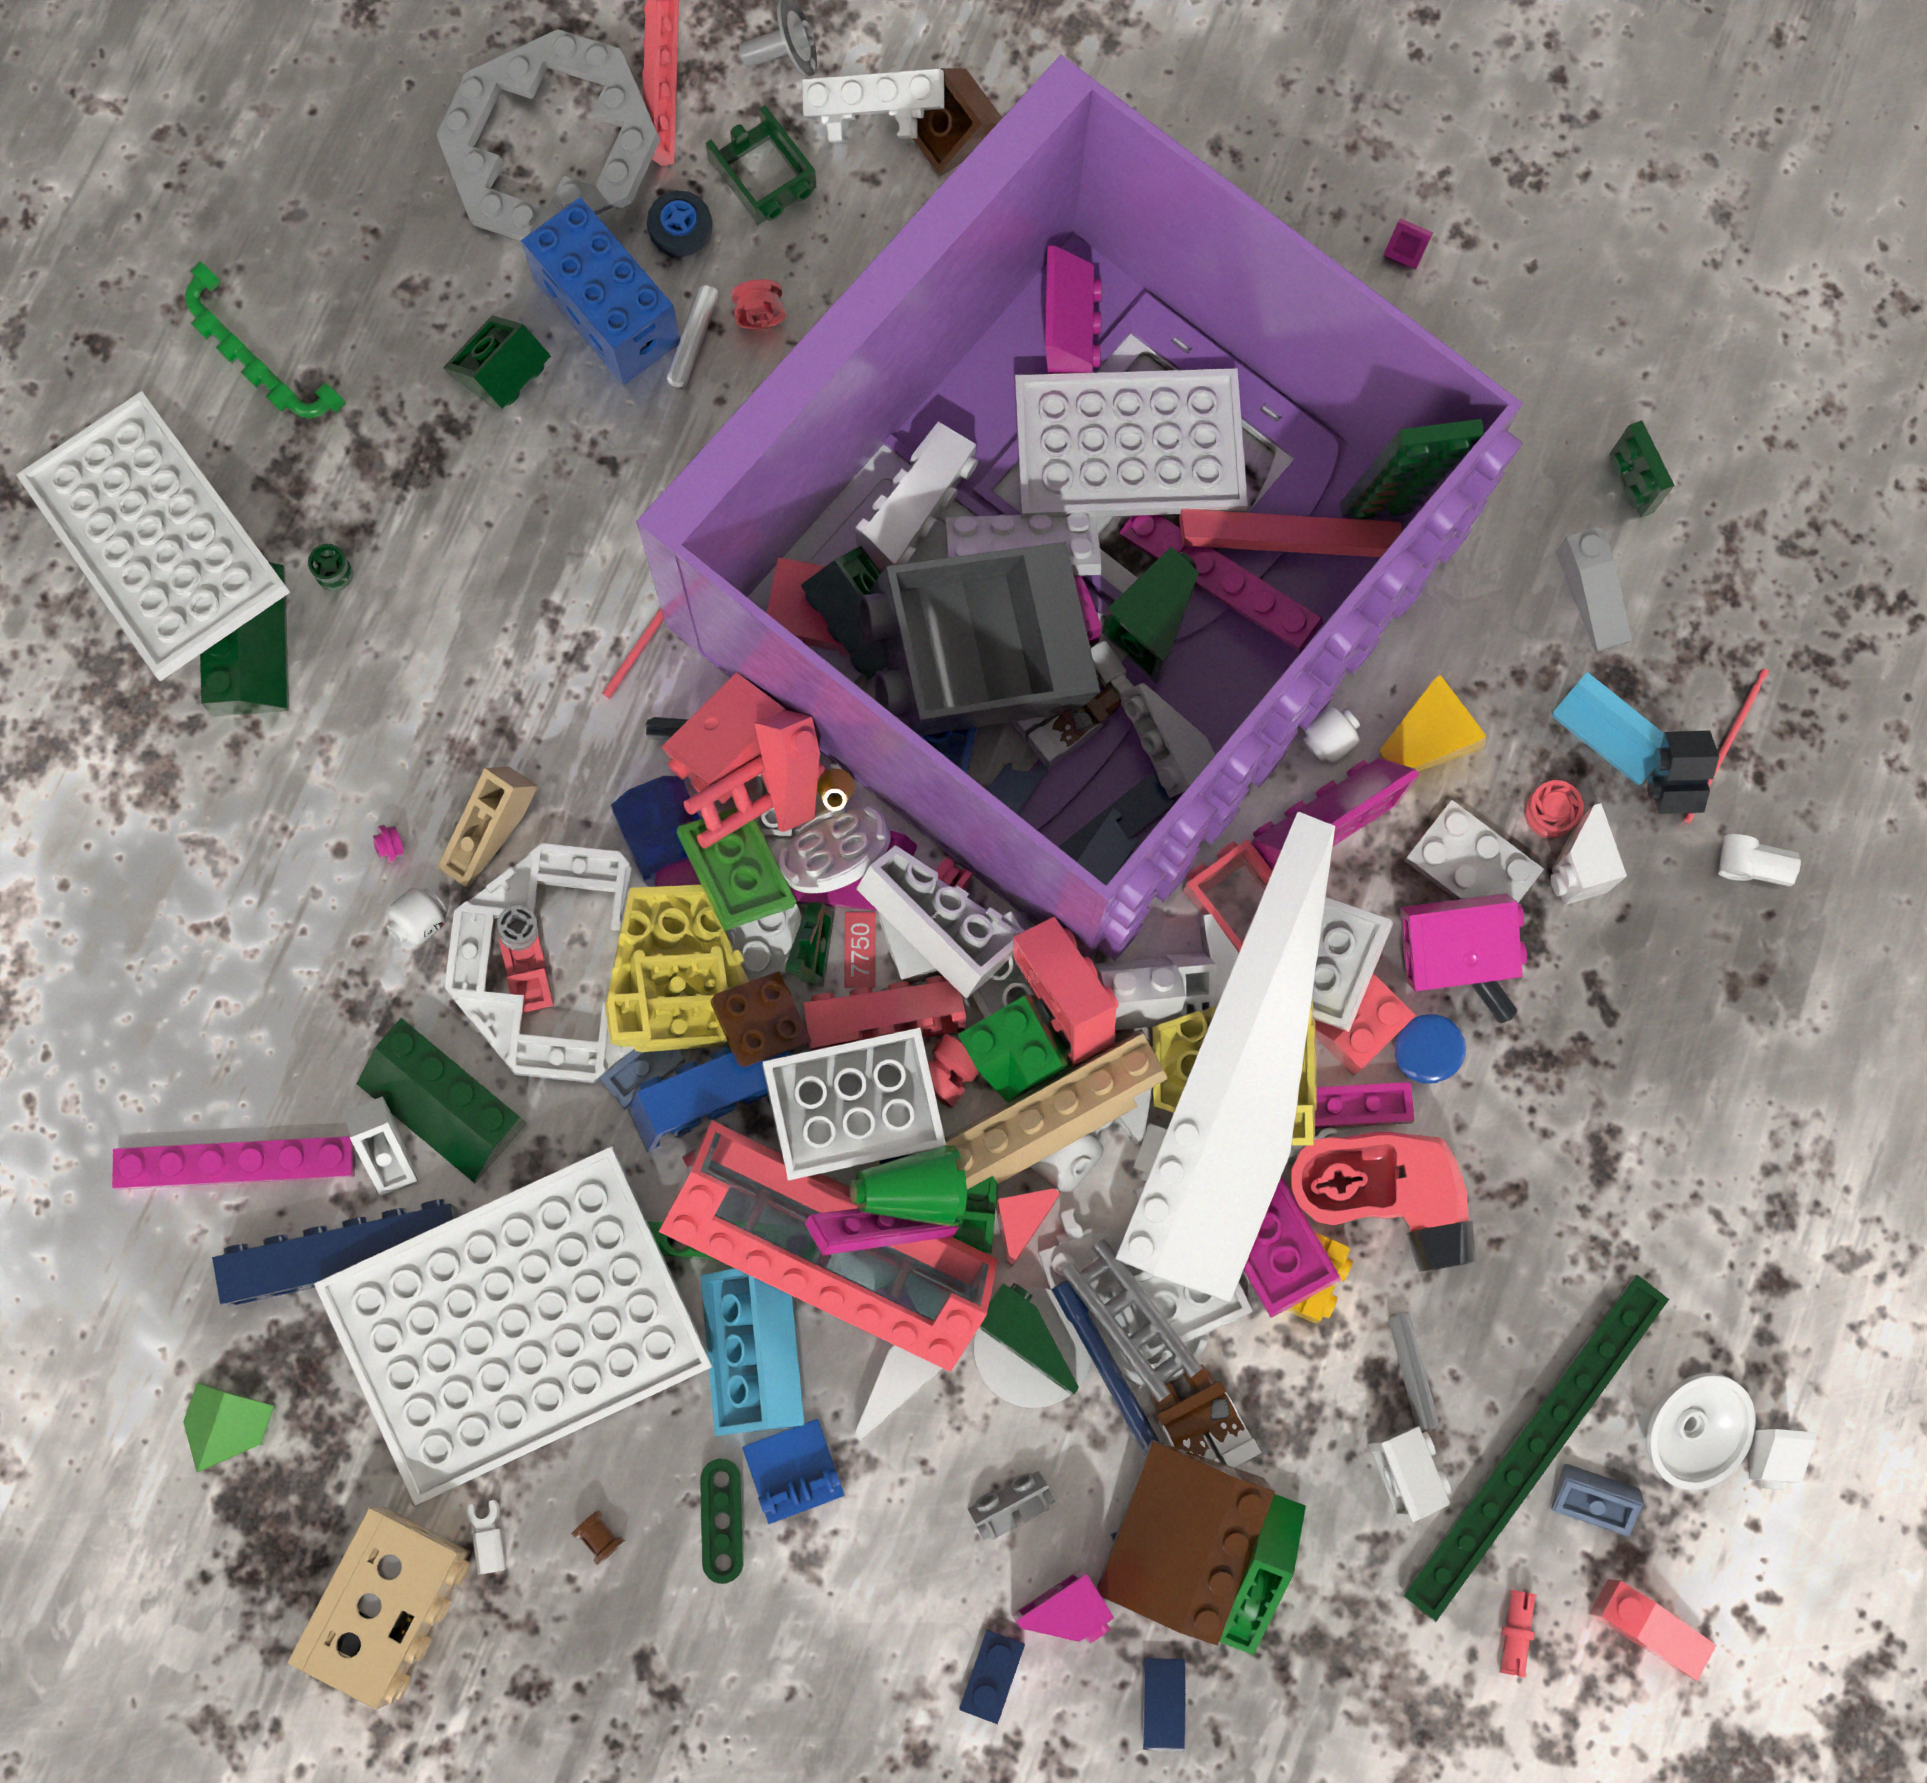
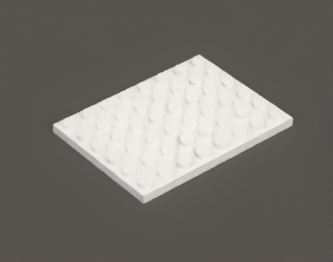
[314,1146,713,1506]

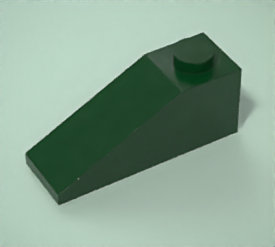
[979,1283,1079,1395]

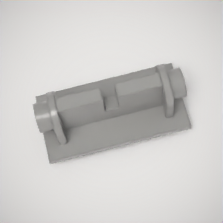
[968,1471,1055,1540]

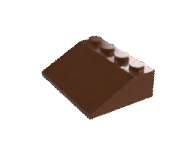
[1096,1440,1275,1646]

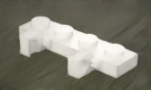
[802,69,944,144]
[1038,1186,1145,1289]

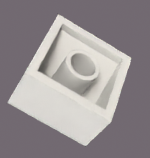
[1550,803,1627,905]
[1094,957,1186,1030]
[1368,1426,1451,1522]

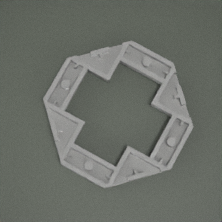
[436,29,661,241]

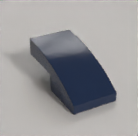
[1142,1658,1186,1751]

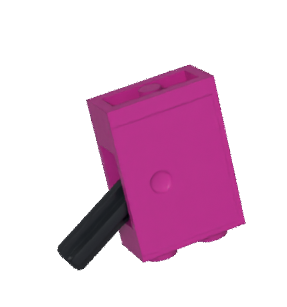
[1400,893,1527,1024]

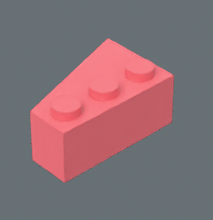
[1013,916,1119,1066]

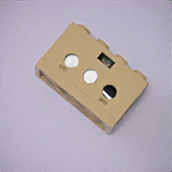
[287,1507,471,1710]

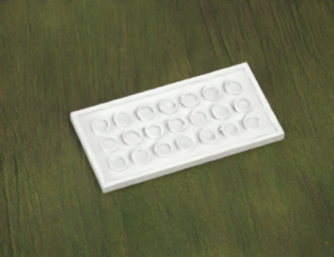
[16,391,290,681]

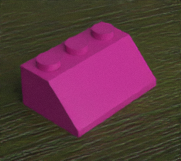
[1045,246,1102,374]
[1012,1570,1114,1643]

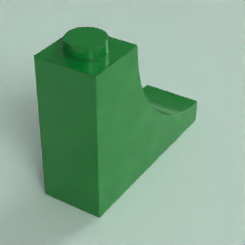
[1219,1494,1306,1655]

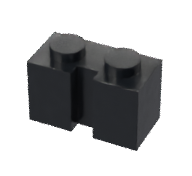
[1647,730,1719,814]

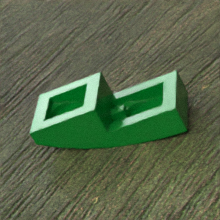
[953,1176,998,1253]

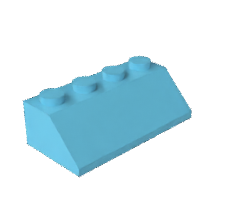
[700,1268,804,1436]

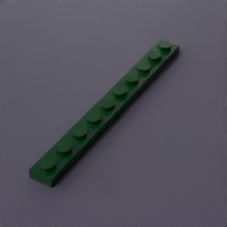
[1401,1275,1669,1622]

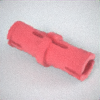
[1499,1590,1537,1677]

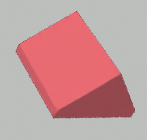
[996,1188,1060,1266]

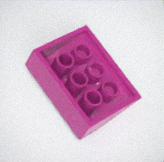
[1251,758,1419,871]

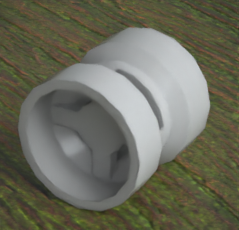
[497,905,538,951]

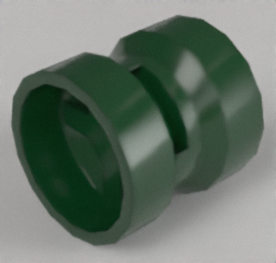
[308,544,353,592]

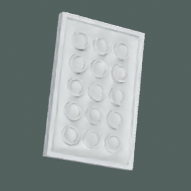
[1015,368,1248,518]

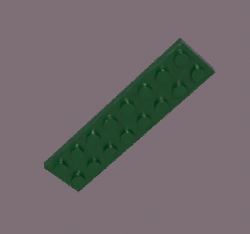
[1340,419,1484,520]

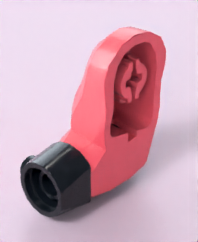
[1292,1132,1476,1272]

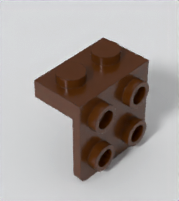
[711,971,811,1067]

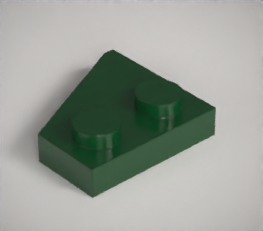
[785,902,835,987]

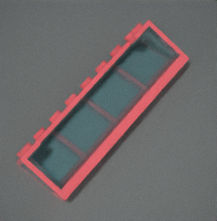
[659,1120,998,1372]

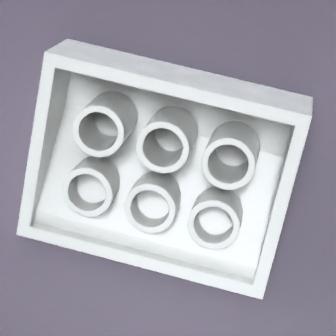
[762,1028,946,1181]

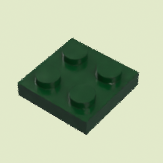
[1609,420,1675,518]

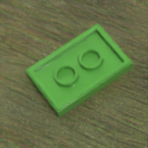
[676,807,797,931]

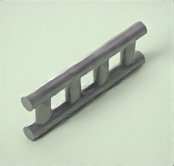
[1060,1239,1202,1402]

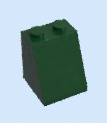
[1102,547,1199,684]

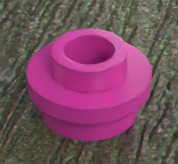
[372,825,404,863]

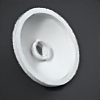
[1646,1373,1756,1490]

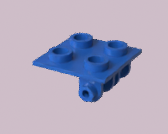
[742,1419,845,1525]

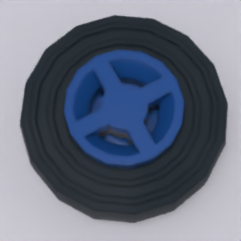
[647,190,713,257]

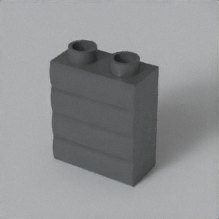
[858,542,1100,736]

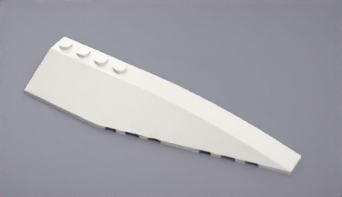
[1115,812,1335,1302]

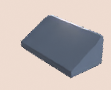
[1551,1464,1644,1537]

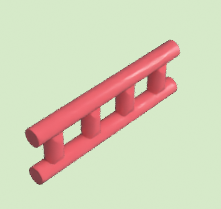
[684,755,826,849]

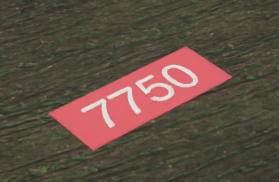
[844,912,875,988]

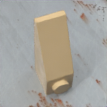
[437,767,538,887]

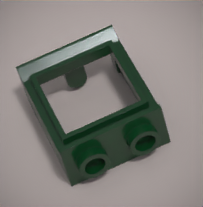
[705,105,817,226]

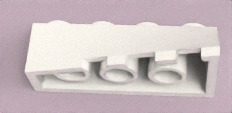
[855,421,978,570]
[857,845,1026,999]

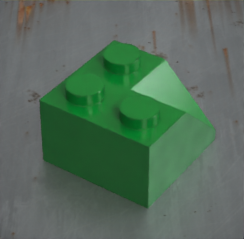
[958,995,1073,1102]

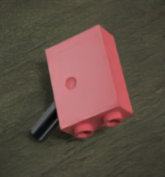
[645,672,786,804]

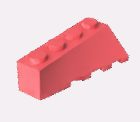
[803,976,966,1051]

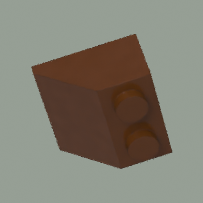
[913,68,1002,175]

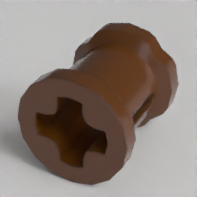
[571,1510,625,1566]

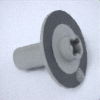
[739,0,817,77]

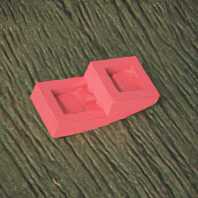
[498,931,554,1013]

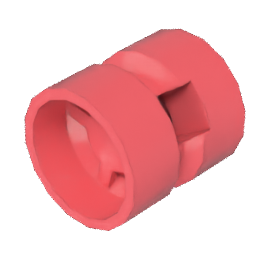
[928,1034,979,1108]

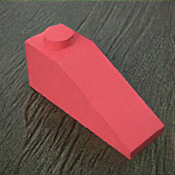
[754,710,820,832]
[1589,1579,1717,1681]

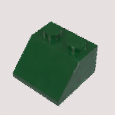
[443,315,551,409]

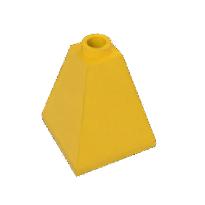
[1379,675,1487,772]

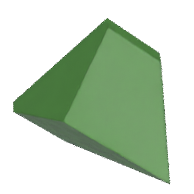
[183,1383,275,1473]

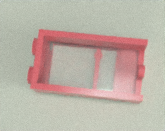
[1183,839,1273,953]

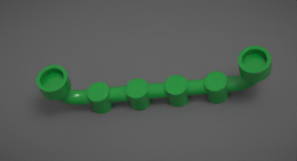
[185,261,347,419]

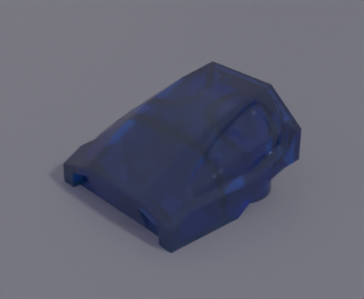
[611,776,701,881]

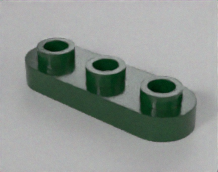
[700,1459,744,1584]

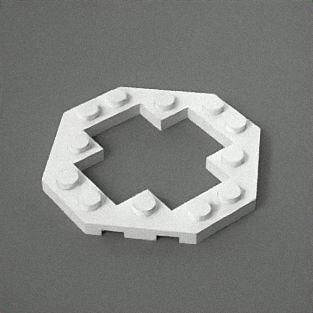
[444,843,649,1083]

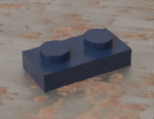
[959,1629,1025,1725]

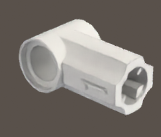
[1718,834,1801,886]

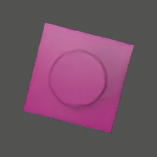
[1383,218,1433,269]

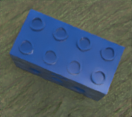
[521,197,680,386]

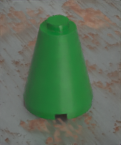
[850,1145,967,1226]

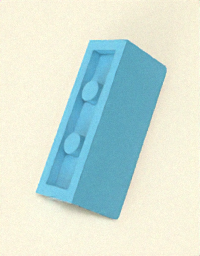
[1552,672,1664,785]

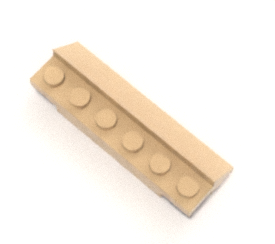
[945,1029,1168,1189]

